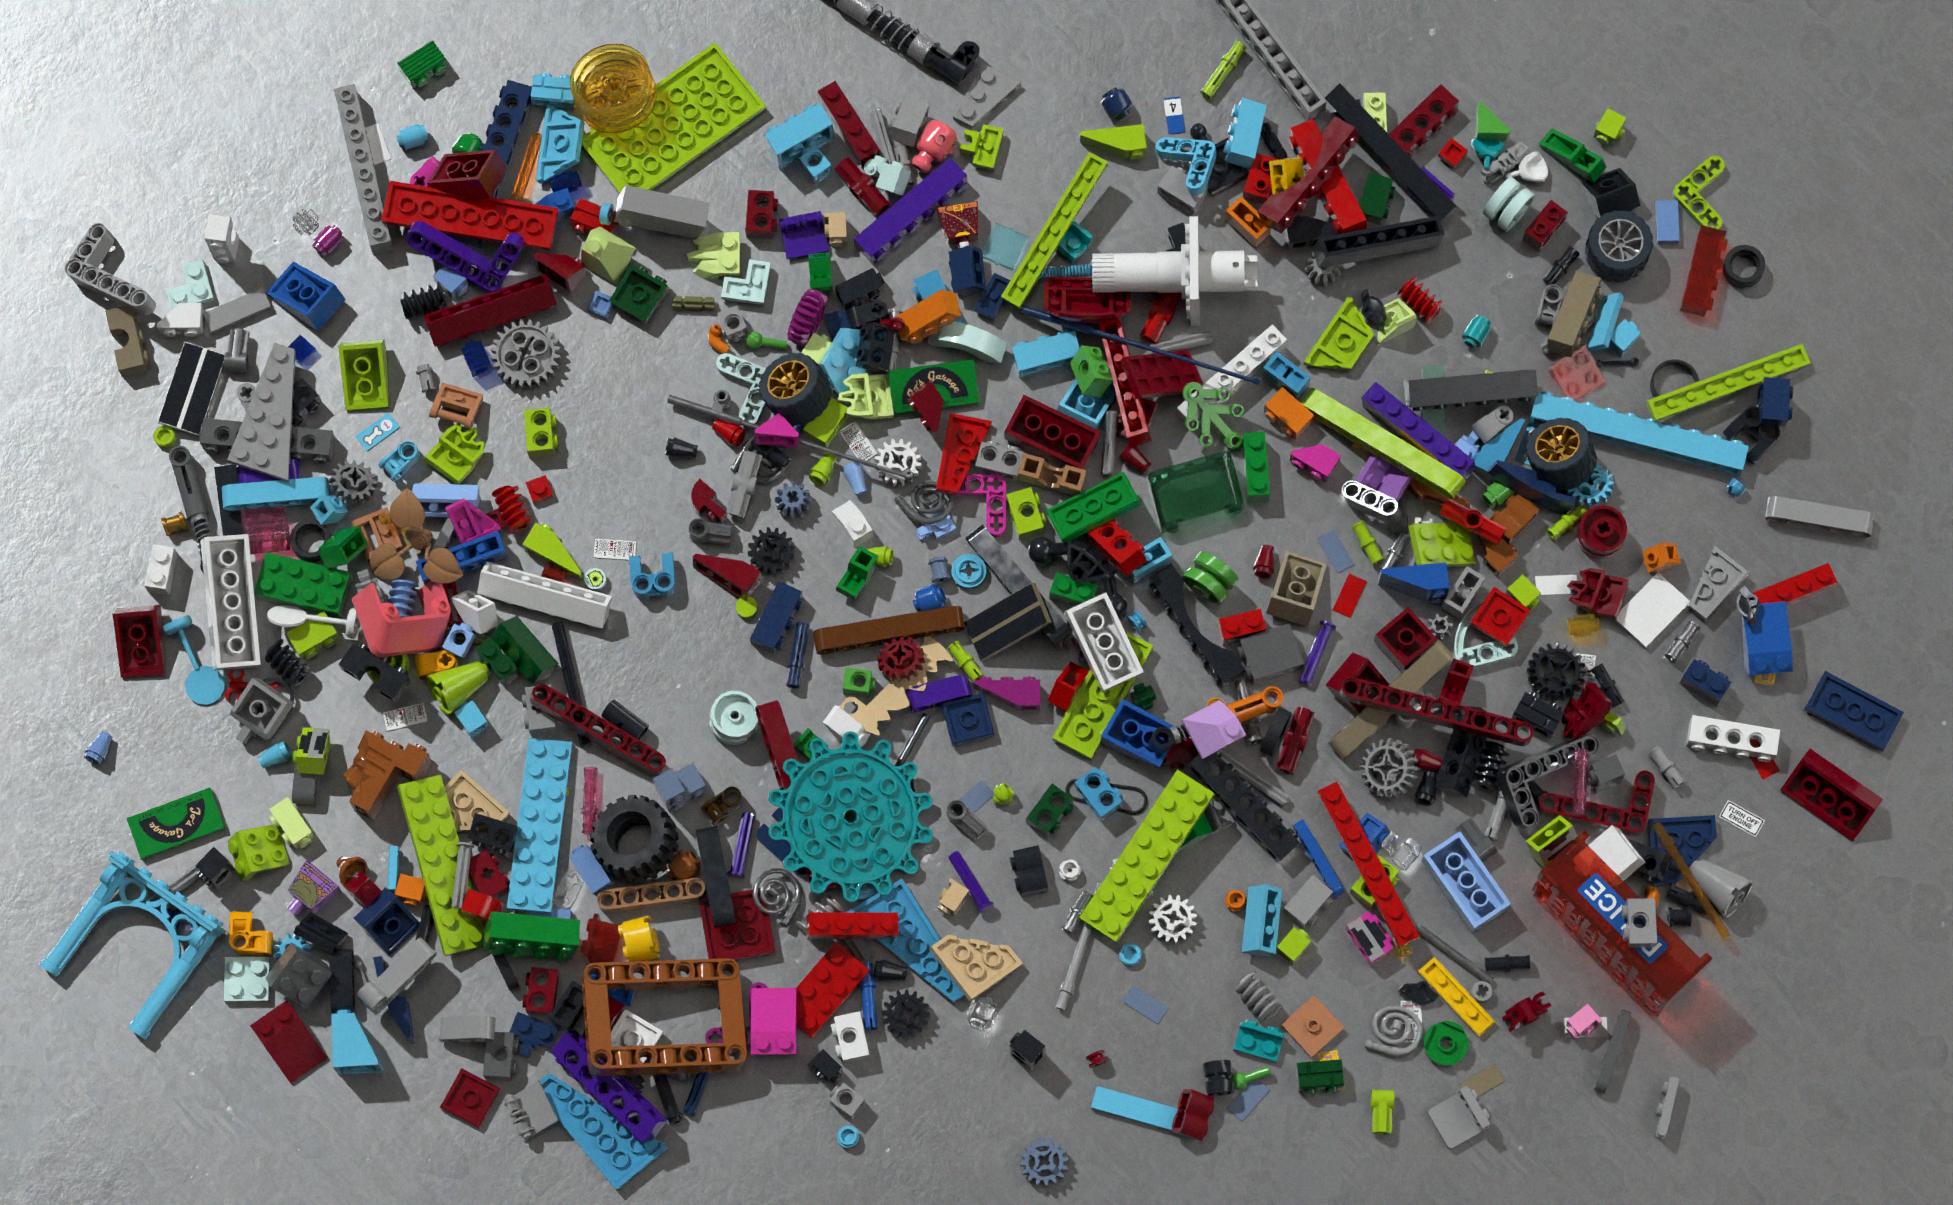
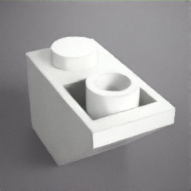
[157,303,204,337]

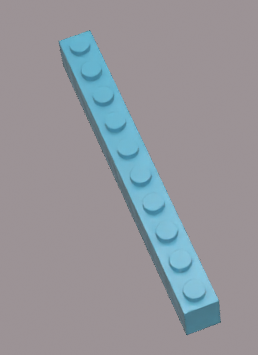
[1529,392,1749,476]

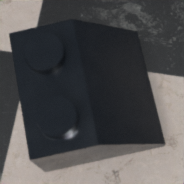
[1581,168,1641,218]

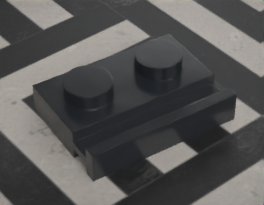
[293,912,348,954]

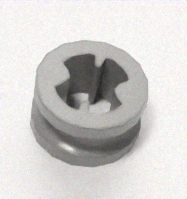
[1471,981,1492,1003]

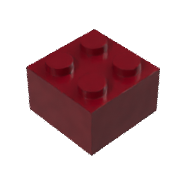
[1374,607,1437,672]

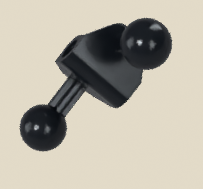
[1028,537,1128,620]

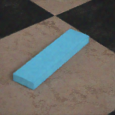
[1091,1086,1178,1131]

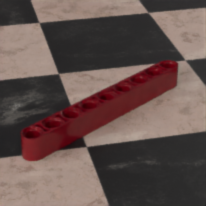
[1340,677,1534,746]
[755,700,836,894]

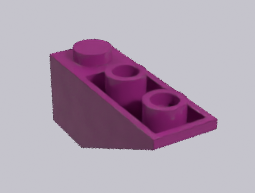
[974,676,1040,711]

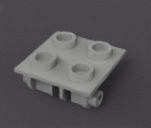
[504,1081,558,1141]

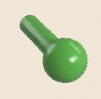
[746,332,787,349]
[1230,1066,1272,1090]

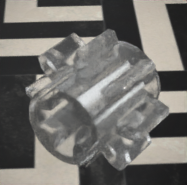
[293,209,319,235]

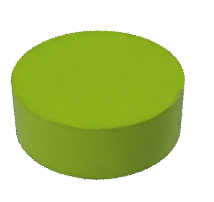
[153,425,176,448]
[736,596,758,619]

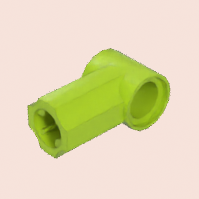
[1371,1089,1395,1135]

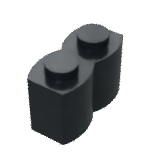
[1010,845,1049,896]

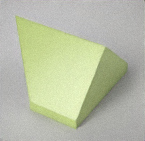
[1377,298,1417,345]

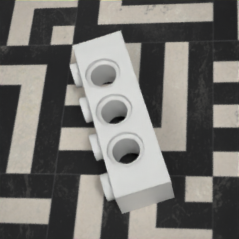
[1686,715,1780,762]

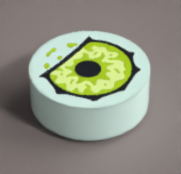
[584,568,607,591]

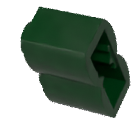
[476,638,519,686]

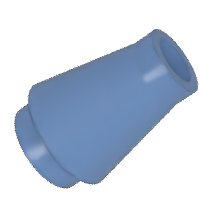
[84,731,113,765]

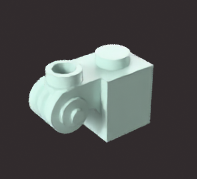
[864,155,911,196]

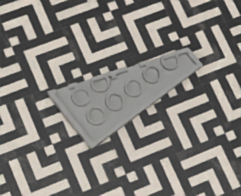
[227,343,296,482]

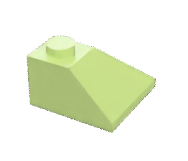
[581,227,636,285]

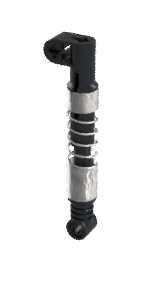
[832,0,980,85]

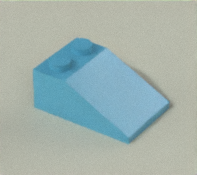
[1057,379,1117,430]

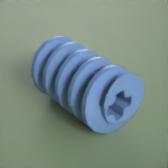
[387,580,419,617]

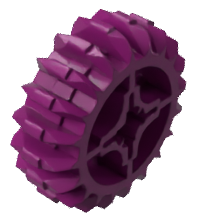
[787,289,828,346]

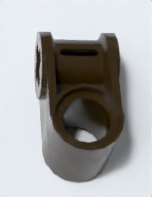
[701,786,744,826]

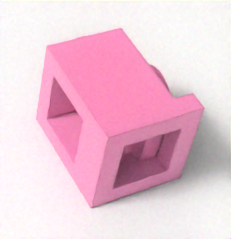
[1566,1004,1602,1039]

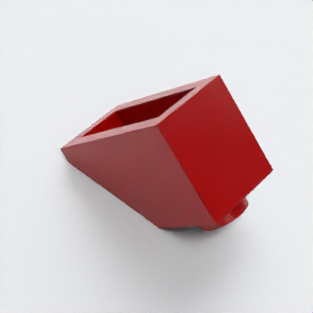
[1047,661,1089,711]

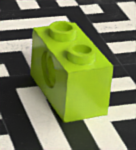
[1006,487,1047,540]

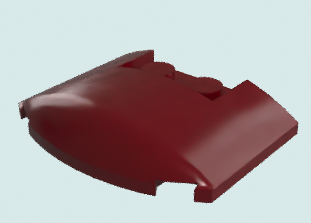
[1044,277,1131,324]

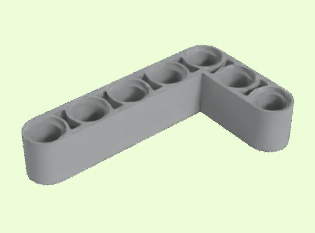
[65,223,156,316]

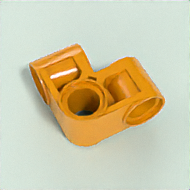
[229,911,273,957]

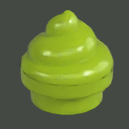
[993,782,1015,805]

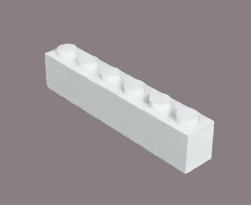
[477,562,612,628]

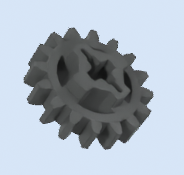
[329,460,377,505]

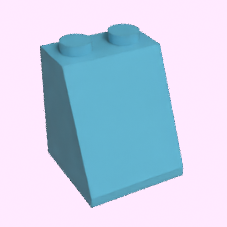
[331,1010,383,1075]

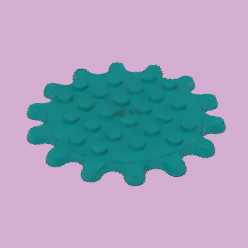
[768,731,933,902]

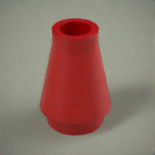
[712,419,745,446]

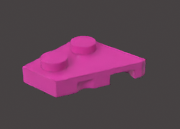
[445,498,501,544]

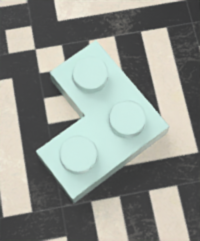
[166,259,214,309]
[721,259,771,305]

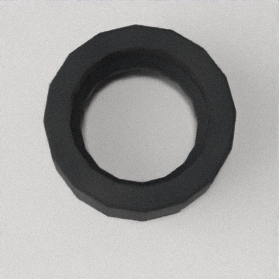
[1723,245,1765,288]
[290,519,332,562]

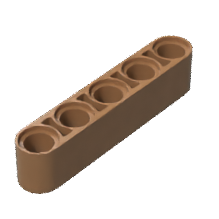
[597,878,706,914]

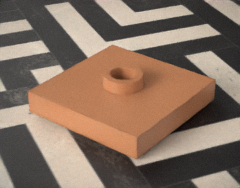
[1281,995,1344,1058]

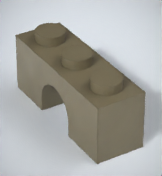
[105,306,149,377]

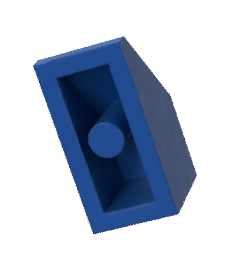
[535,188,575,222]

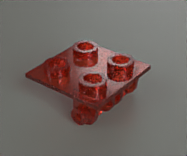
[1549,344,1605,400]

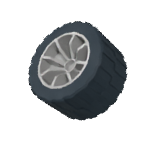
[1585,210,1653,282]

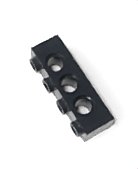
[1435,706,1487,797]

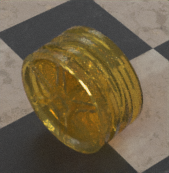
[570,44,657,133]

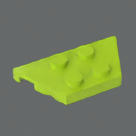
[1303,296,1374,371]

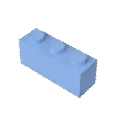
[412,483,480,517]

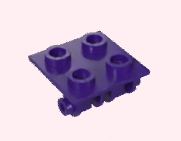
[779,211,829,259]

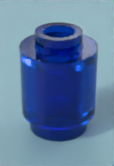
[550,170,583,193]

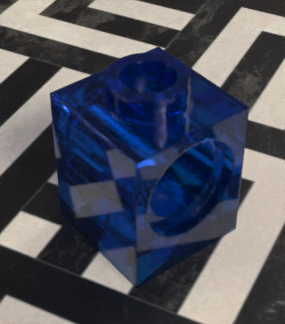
[461,340,492,377]

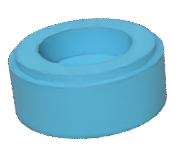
[599,203,614,225]
[1119,943,1141,966]

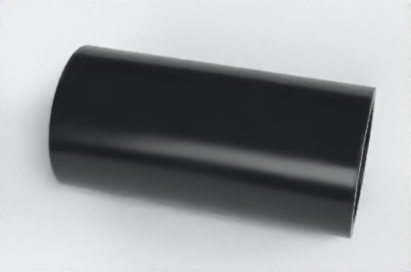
[601,699,649,740]

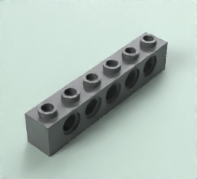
[200,418,335,464]

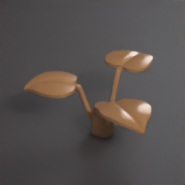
[370,488,464,583]

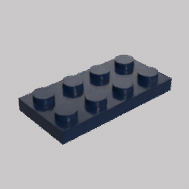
[1804,671,1904,752]

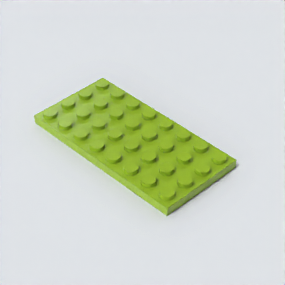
[582,43,766,194]

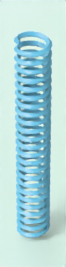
[1039,264,1092,279]

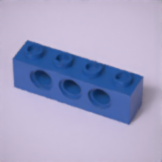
[416,531,507,585]

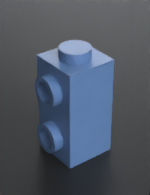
[569,845,614,896]

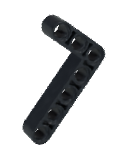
[1497,735,1600,828]

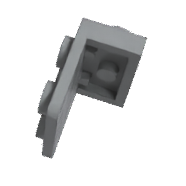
[1428,1085,1491,1149]

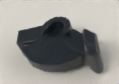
[1361,289,1385,326]
[1736,586,1761,626]
[1398,981,1439,1005]

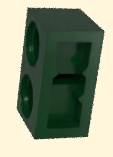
[1026,783,1074,838]

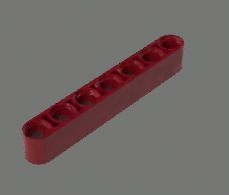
[529,684,666,776]

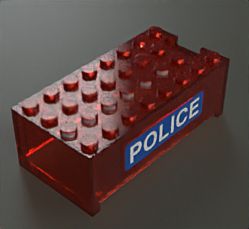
[1532,830,1713,1017]

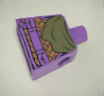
[287,859,341,916]

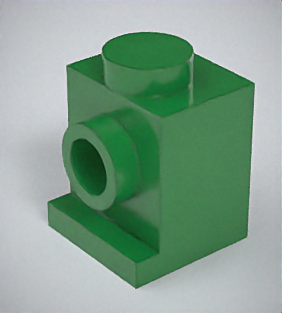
[794,728,829,761]

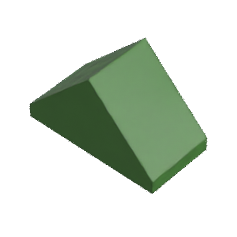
[1476,102,1511,141]

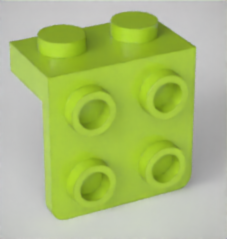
[228,824,289,881]

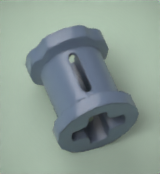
[928,556,951,583]

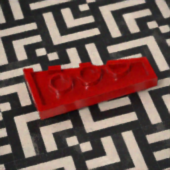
[935,413,992,496]

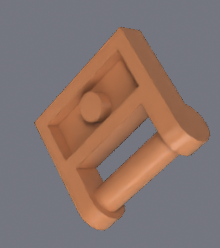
[429,382,483,429]
[351,507,403,563]

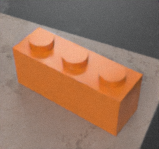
[895,289,961,344]

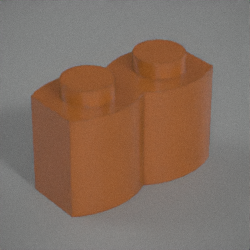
[1490,494,1539,543]

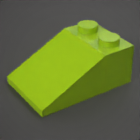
[338,339,389,410]

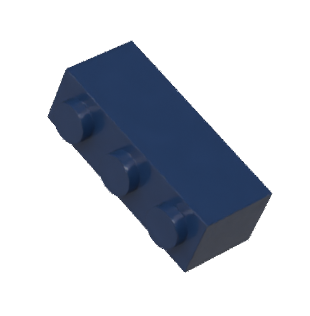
[750,581,805,654]

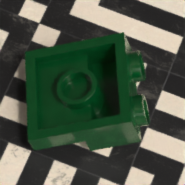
[609,265,669,323]

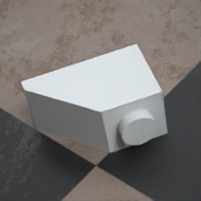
[832,500,873,548]
[451,590,498,634]
[823,705,870,747]

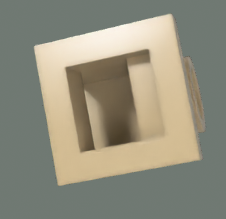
[824,212,847,247]
[937,878,969,916]

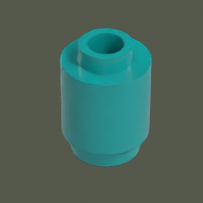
[1462,315,1491,348]

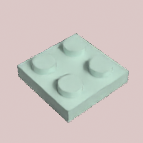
[224,957,271,1003]

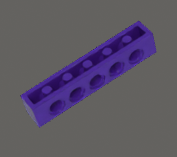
[550,1030,668,1143]

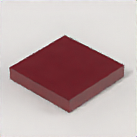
[440,1068,501,1129]

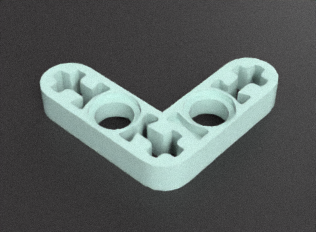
[716,353,766,429]

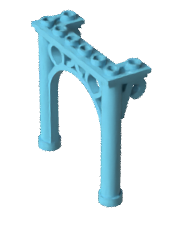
[39,851,227,1040]

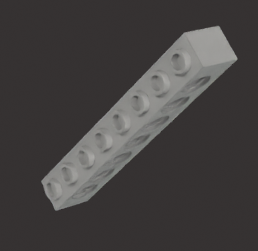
[1216,0,1327,121]
[334,84,394,254]

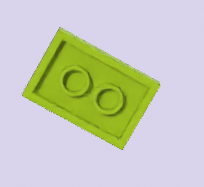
[1408,523,1476,567]

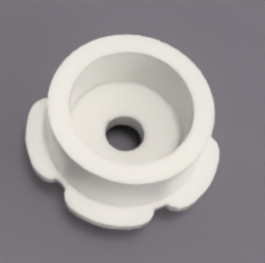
[1059,859,1081,881]

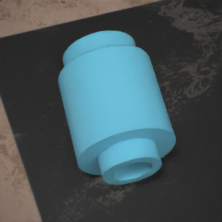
[396,124,429,150]

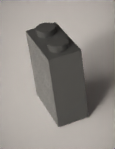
[1237,623,1304,685]

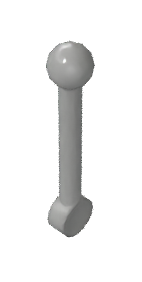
[354,961,368,985]

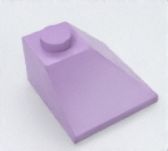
[1181,700,1246,759]

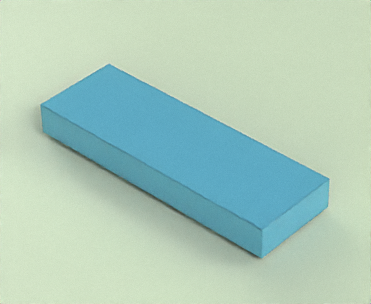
[1587,292,1624,352]

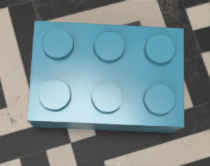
[764,103,834,169]

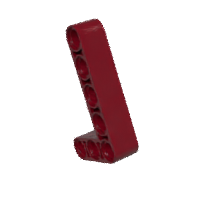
[1537,770,1655,836]

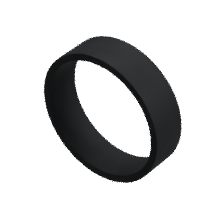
[1650,359,1699,398]
[1260,707,1292,757]

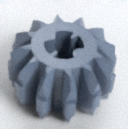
[774,481,812,519]

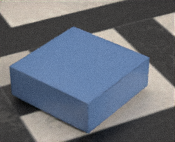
[587,291,614,319]

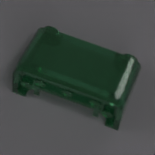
[1146,451,1245,534]

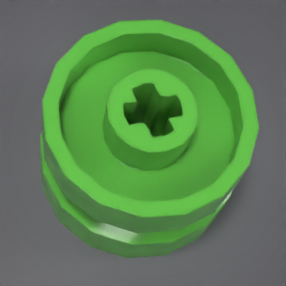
[1182,552,1239,605]

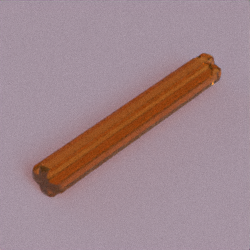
[510,132,542,202]

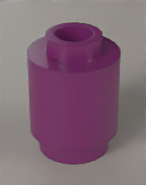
[312,225,343,256]

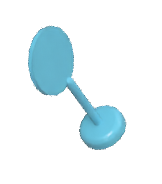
[162,615,225,705]

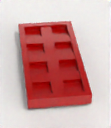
[796,941,871,1038]

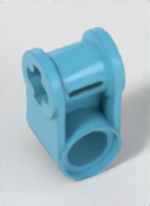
[379,441,421,482]

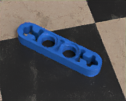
[1292,819,1345,899]

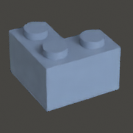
[653,763,707,811]

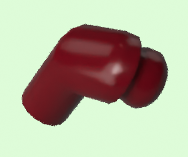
[880,317,905,333]

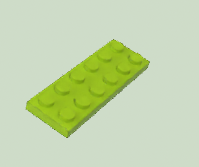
[1052,630,1153,760]

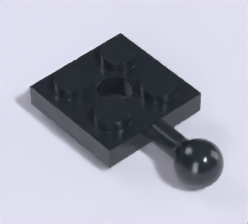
[1190,123,1249,195]

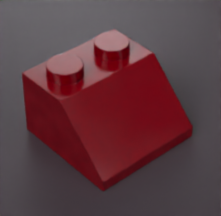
[1326,652,1389,714]

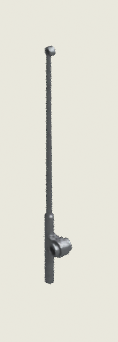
[667,390,913,480]

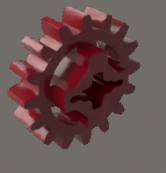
[877,636,925,683]

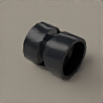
[1203,1060,1235,1096]

